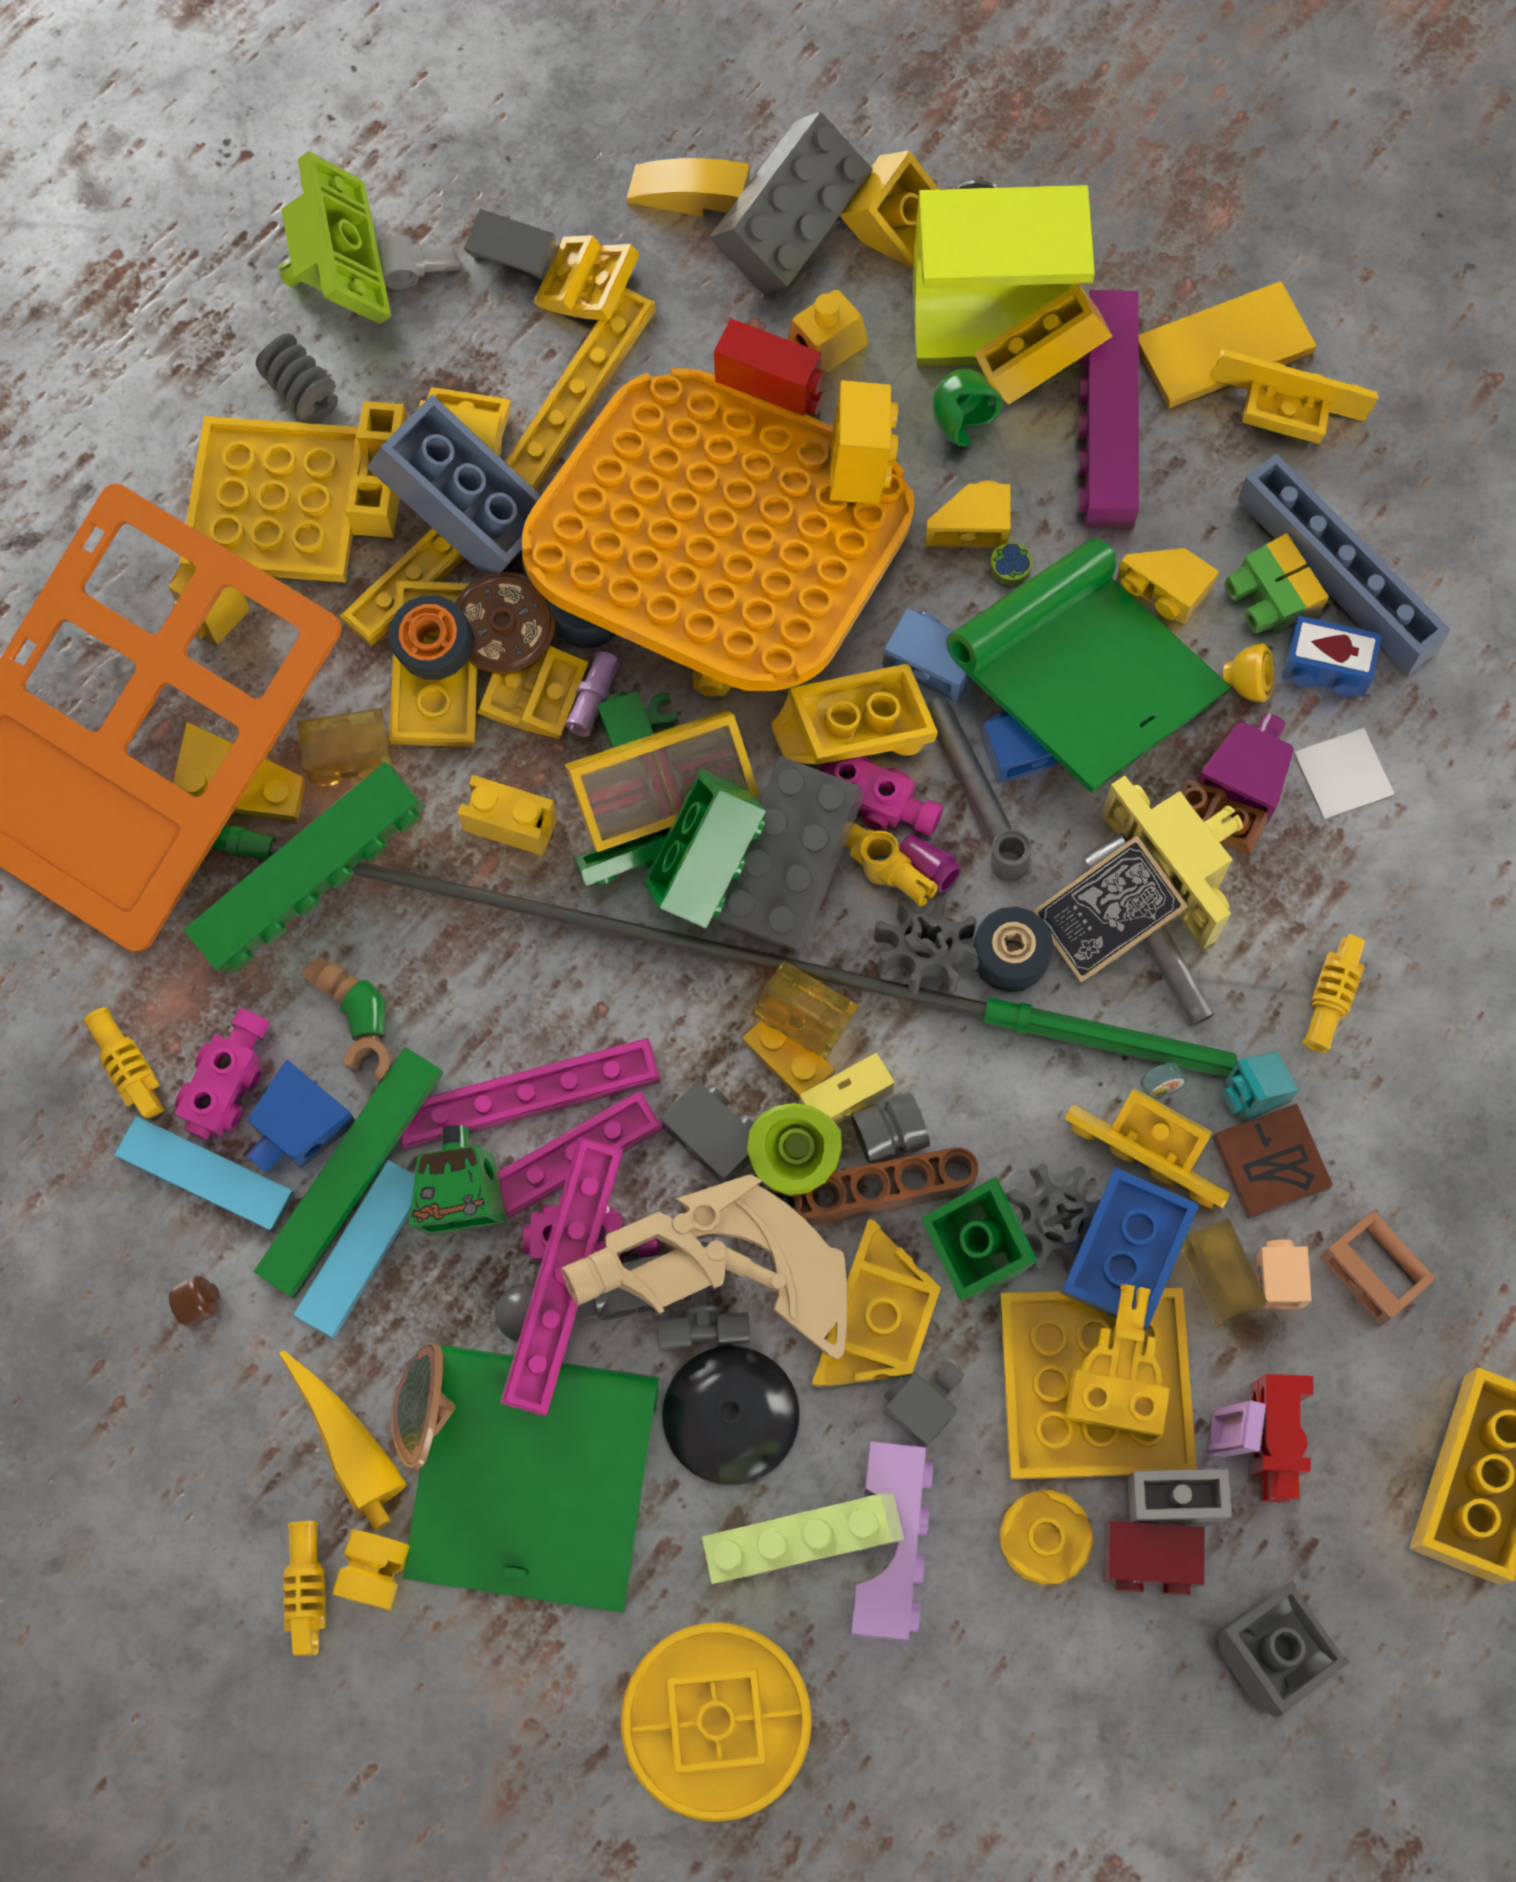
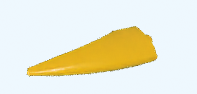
[279,1350,407,1531]

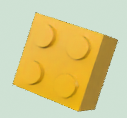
[830,380,898,504]

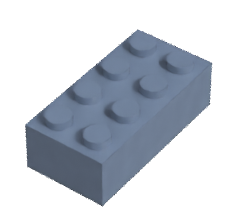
[367,395,541,576]

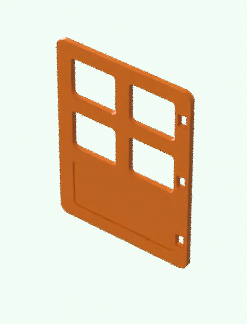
[0,484,342,952]

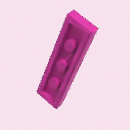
[498,1090,663,1219]

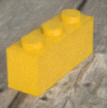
[974,283,1113,405]

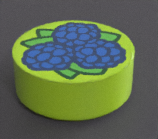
[990,542,1033,586]

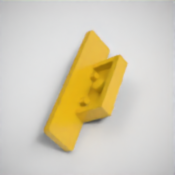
[1210,349,1378,444]
[1064,1088,1230,1208]

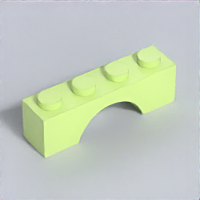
[702,1493,904,1584]

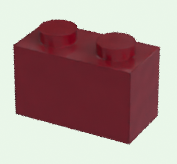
[1103,1521,1205,1596]

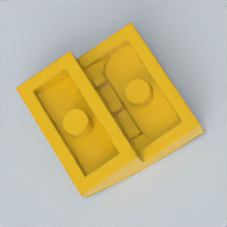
[533,235,640,320]
[477,646,589,739]

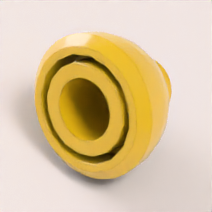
[1223,643,1274,703]

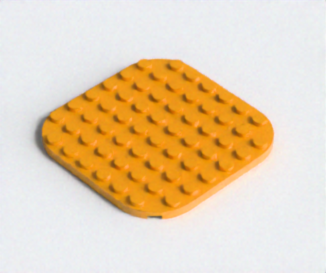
[522,368,914,691]

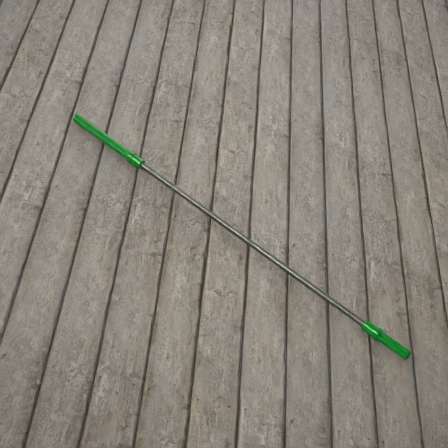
[211,825,1237,1078]

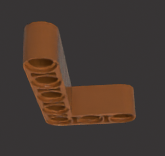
[767,1147,979,1273]

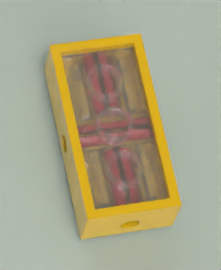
[565,710,760,852]

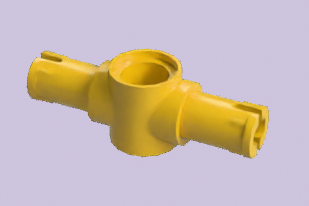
[845,821,938,907]

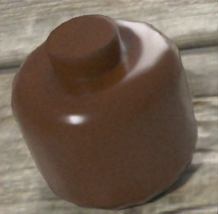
[169,1275,220,1326]

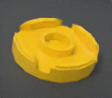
[999,1490,1093,1585]

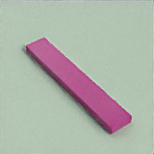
[400,1038,660,1151]
[500,1137,623,1417]

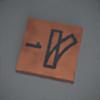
[1212,1103,1333,1219]

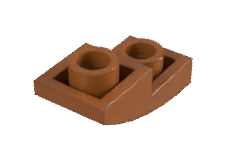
[1179,778,1268,855]

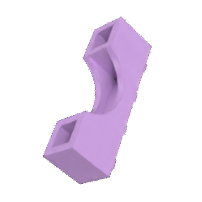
[850,1441,934,1642]

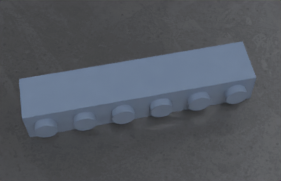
[1237,453,1450,675]

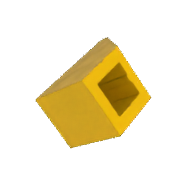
[1116,548,1219,625]

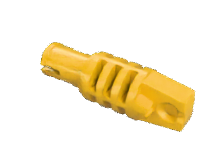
[1302,934,1365,1053]
[83,1007,165,1120]
[283,1521,326,1656]

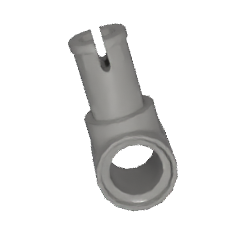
[379,235,460,290]

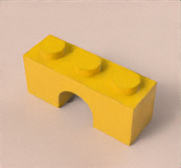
[345,401,408,538]

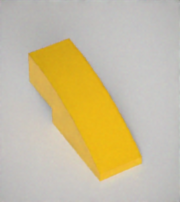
[627,158,750,217]

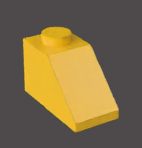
[925,480,1011,548]

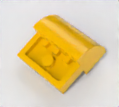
[418,387,511,457]

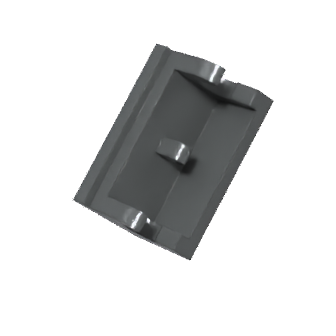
[464,209,559,280]

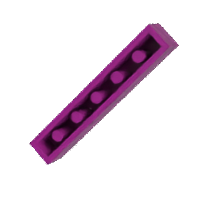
[1077,289,1139,529]

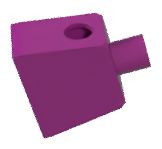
[1197,713,1294,823]

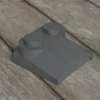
[1218,1581,1350,1718]

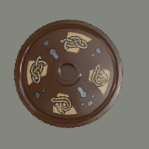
[455,572,556,674]

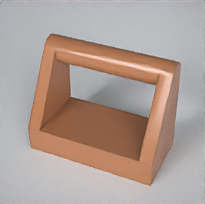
[1319,1210,1436,1326]

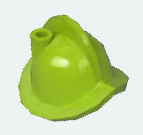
[747,1103,842,1196]

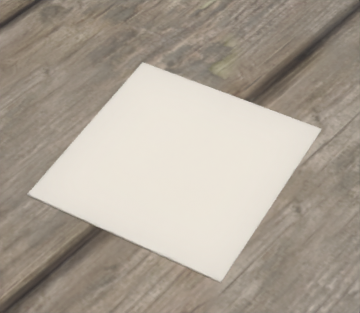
[1294,728,1395,819]

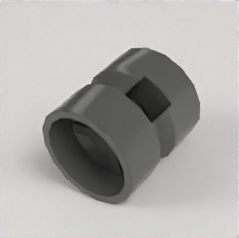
[851,1092,930,1165]

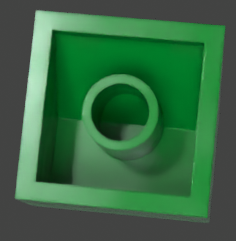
[921,1177,1038,1301]

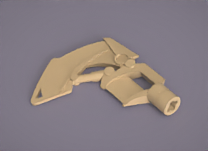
[561,1174,847,1359]

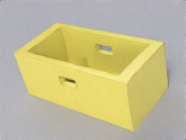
[799,1052,895,1124]

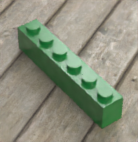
[183,761,426,973]

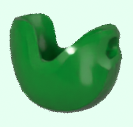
[932,369,1002,446]

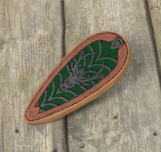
[391,1342,456,1470]

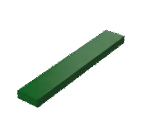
[253,1047,444,1298]

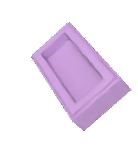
[1208,1401,1266,1458]

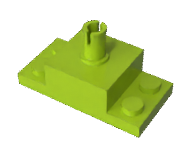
[278,151,391,324]

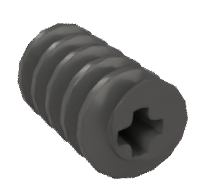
[255,333,338,424]

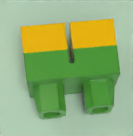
[1224,533,1329,634]

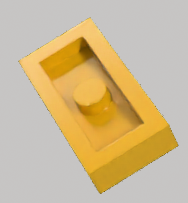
[742,1008,835,1098]

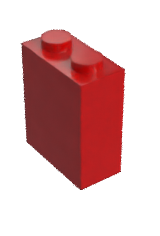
[713,318,825,416]

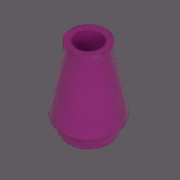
[899,834,962,893]

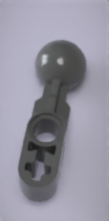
[495,1254,683,1342]

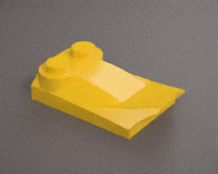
[771,663,938,764]

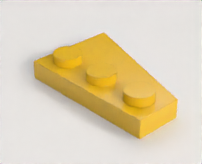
[173,722,306,822]

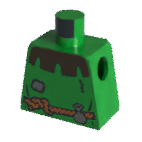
[409,1125,507,1235]

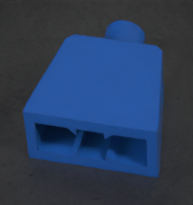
[246,1060,355,1173]

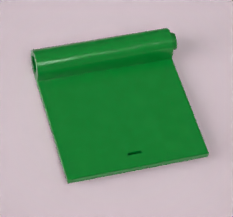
[946,538,1231,793]
[403,1345,660,1613]

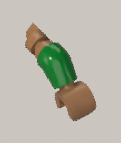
[301,956,397,1084]

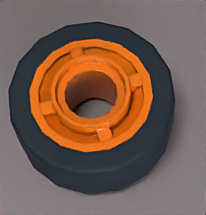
[389,595,474,680]

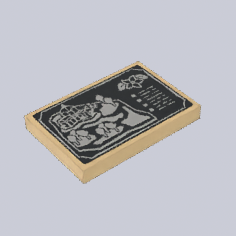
[1033,835,1190,983]

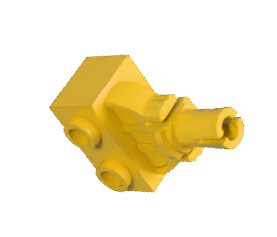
[1064,1285,1170,1436]

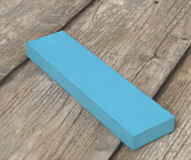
[114,1116,294,1233]
[293,1160,415,1339]

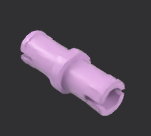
[565,652,621,737]

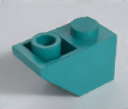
[1222,1051,1299,1123]

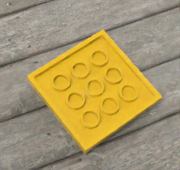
[179,416,360,583]
[999,1288,1197,1480]

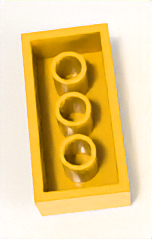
[1409,1367,1516,1585]

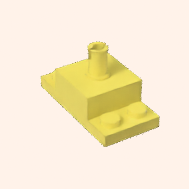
[1101,776,1243,949]

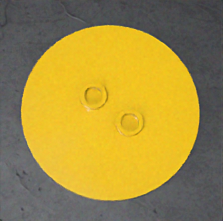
[621,1622,812,1822]

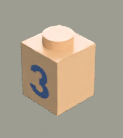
[1254,1239,1312,1309]

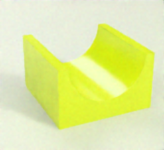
[912,185,1095,367]

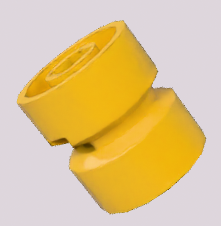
[332,1529,410,1611]

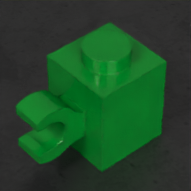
[597,691,678,749]

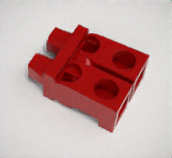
[1249,1374,1313,1503]

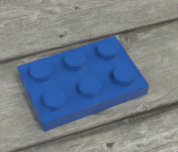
[1060,1167,1199,1331]

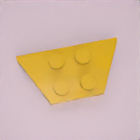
[812,1219,941,1388]

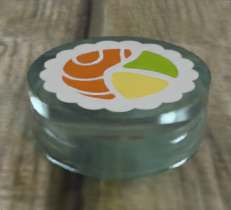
[1140,1063,1187,1099]

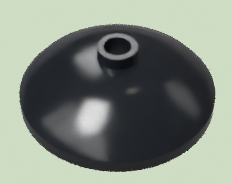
[662,1346,800,1485]

